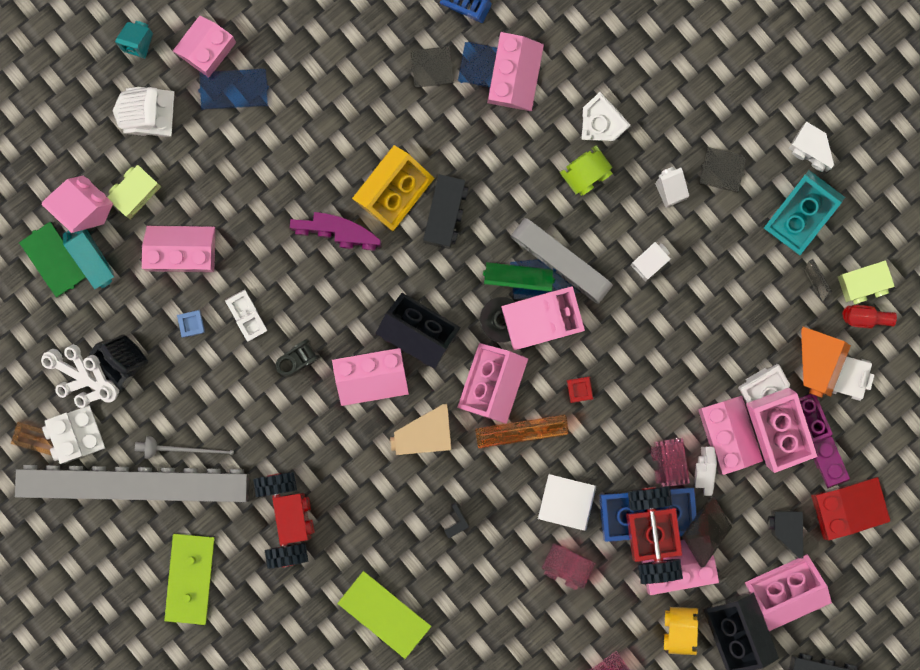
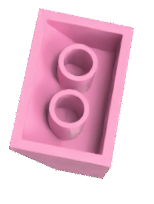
[487,32,544,111]
[142,226,215,272]
[457,343,528,424]
[332,348,409,406]
[698,396,763,475]
[642,536,719,595]
[745,554,832,631]

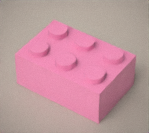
[746,388,817,473]

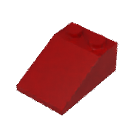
[811,477,891,540]

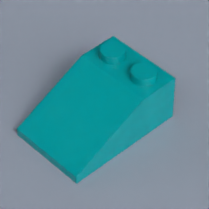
[764,170,845,255]

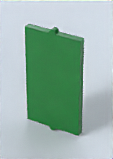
[19,222,86,298]
[483,262,555,292]

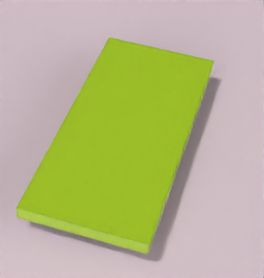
[164,534,215,625]
[337,571,431,659]

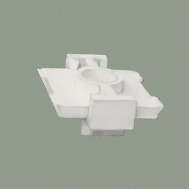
[832,357,874,401]

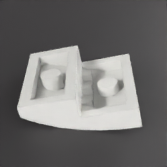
[538,474,597,531]

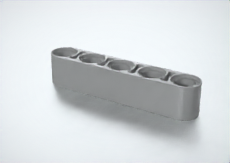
[511,218,613,304]

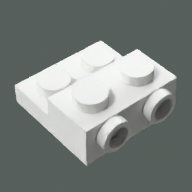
[42,405,106,464]

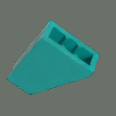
[63,229,114,289]

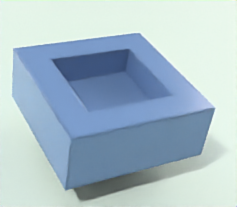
[177,310,205,338]

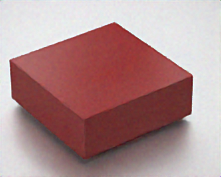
[567,377,593,403]

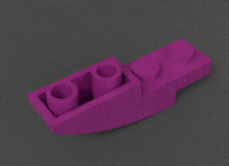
[290,212,382,251]
[799,394,850,489]

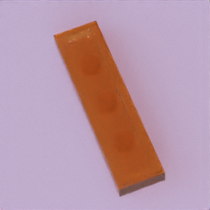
[475,415,568,449]

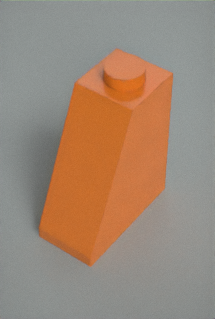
[801,327,851,398]

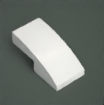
[225,289,267,342]

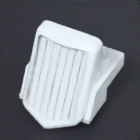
[113,87,174,137]

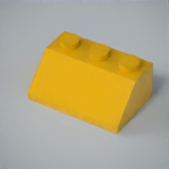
[352,145,435,231]

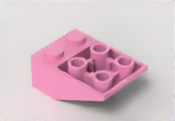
[501,286,585,351]

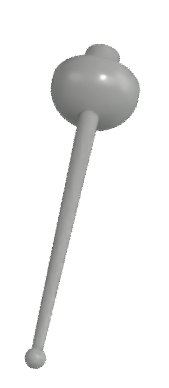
[135,436,234,459]

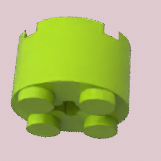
[559,145,613,195]

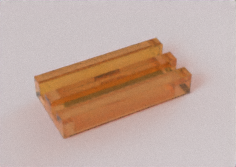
[11,422,54,456]

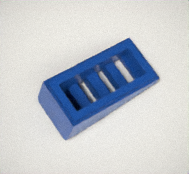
[439,0,492,23]

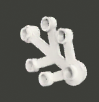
[41,344,119,408]

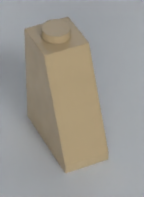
[390,404,451,455]

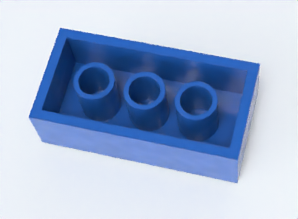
[599,487,698,542]

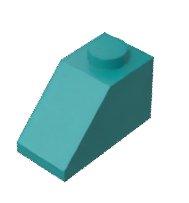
[115,21,153,59]

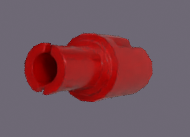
[842,305,897,329]

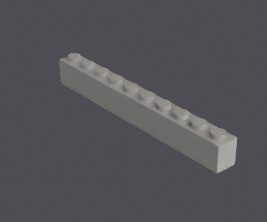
[15,465,249,502]

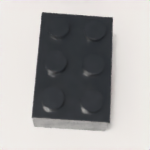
[375,293,461,369]
[703,592,779,670]

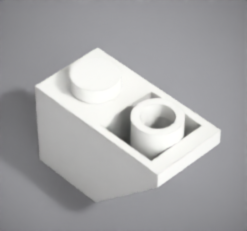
[788,122,834,172]
[655,167,689,208]
[631,242,670,282]

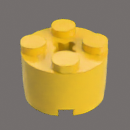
[664,607,698,655]

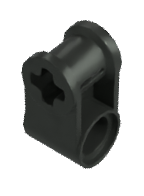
[276,338,321,377]

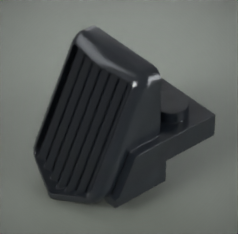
[89,334,148,394]

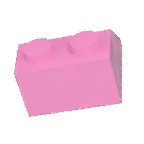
[173,16,236,78]
[42,175,113,233]

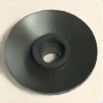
[480,297,515,343]

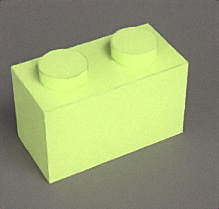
[107,165,161,220]
[838,261,895,304]

